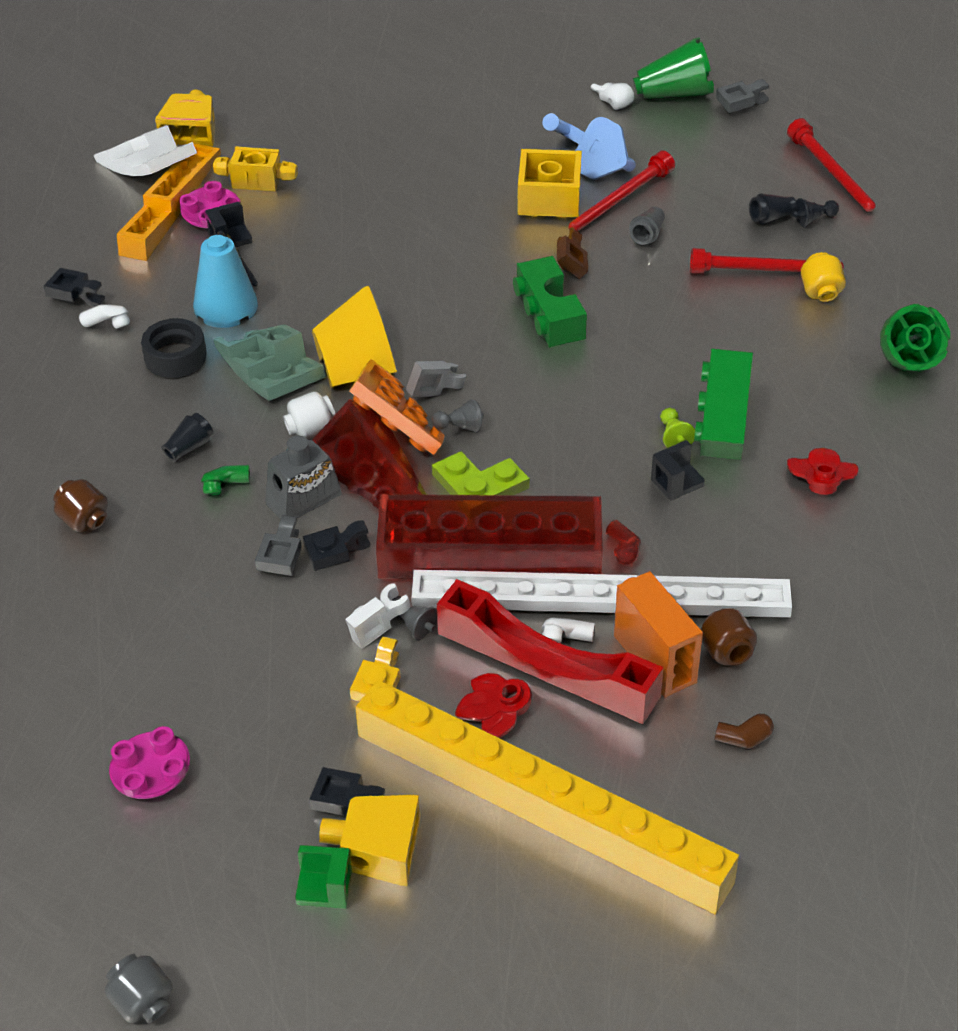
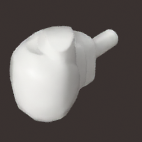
[591,82,634,110]

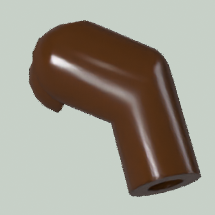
[714,713,774,749]

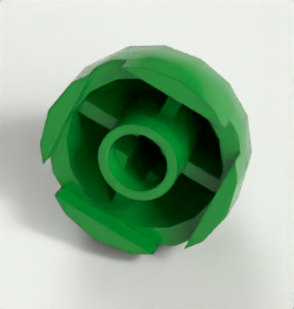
[880,304,950,372]

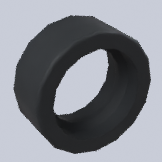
[141,318,207,378]

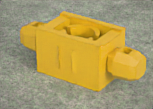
[213,146,298,192]

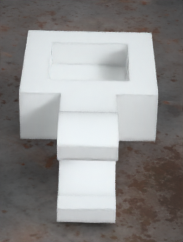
[345,583,411,649]

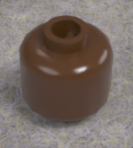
[53,479,108,533]
[701,608,757,666]

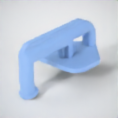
[542,113,636,180]

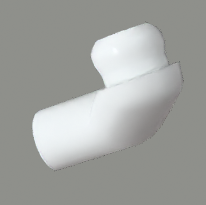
[79,305,130,328]
[541,618,596,643]

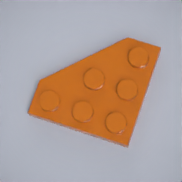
[349,359,445,455]

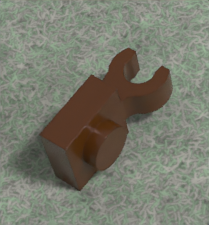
[557,227,588,279]

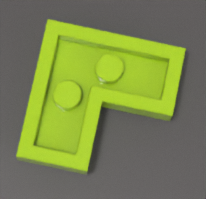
[432,451,530,517]

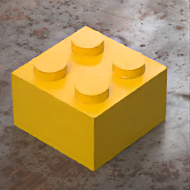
[518,149,582,218]

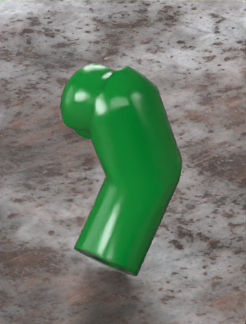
[201,465,250,495]

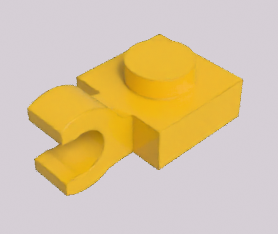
[350,636,401,701]

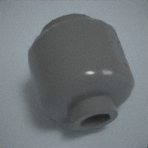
[105,954,173,1024]

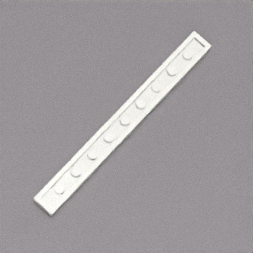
[411,570,792,618]

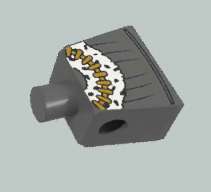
[265,435,342,519]

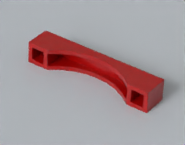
[437,579,664,724]

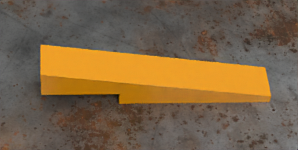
[117,144,221,261]

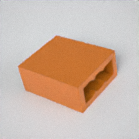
[614,571,703,698]

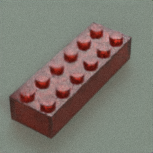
[376,494,603,579]

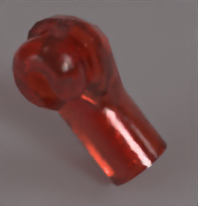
[606,520,641,565]

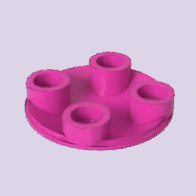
[180,181,241,228]
[109,726,190,799]

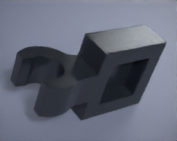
[43,268,105,307]
[302,520,371,571]
[309,767,385,816]

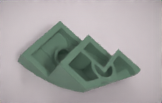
[213,324,326,401]

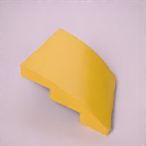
[312,286,397,389]

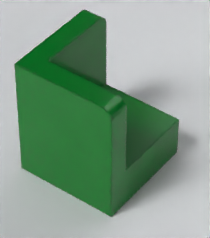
[295,845,352,909]

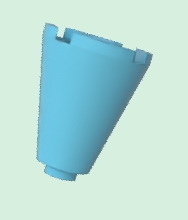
[193,235,258,328]

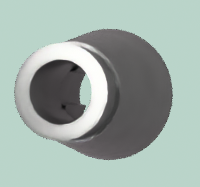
[629,207,665,245]

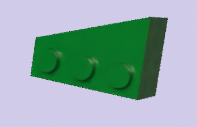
[694,349,753,460]

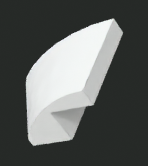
[94,125,197,176]

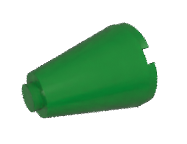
[633,37,714,99]

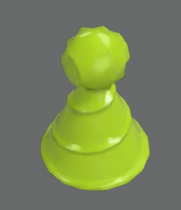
[660,407,695,448]

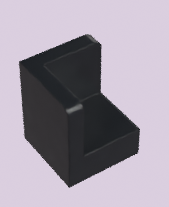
[205,202,252,247]
[651,440,705,501]

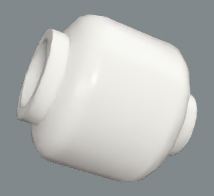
[283,391,337,440]

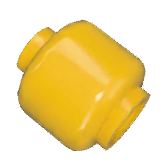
[801,252,846,302]

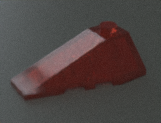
[312,399,431,527]

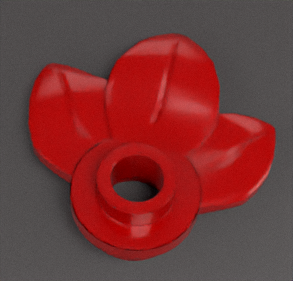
[787,448,859,495]
[455,673,532,738]

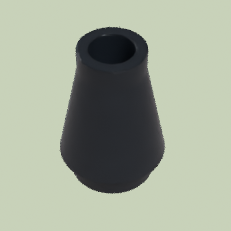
[749,193,797,224]
[161,413,214,462]

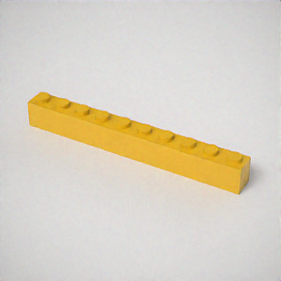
[355,680,739,915]

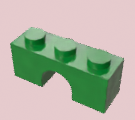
[513,256,587,348]

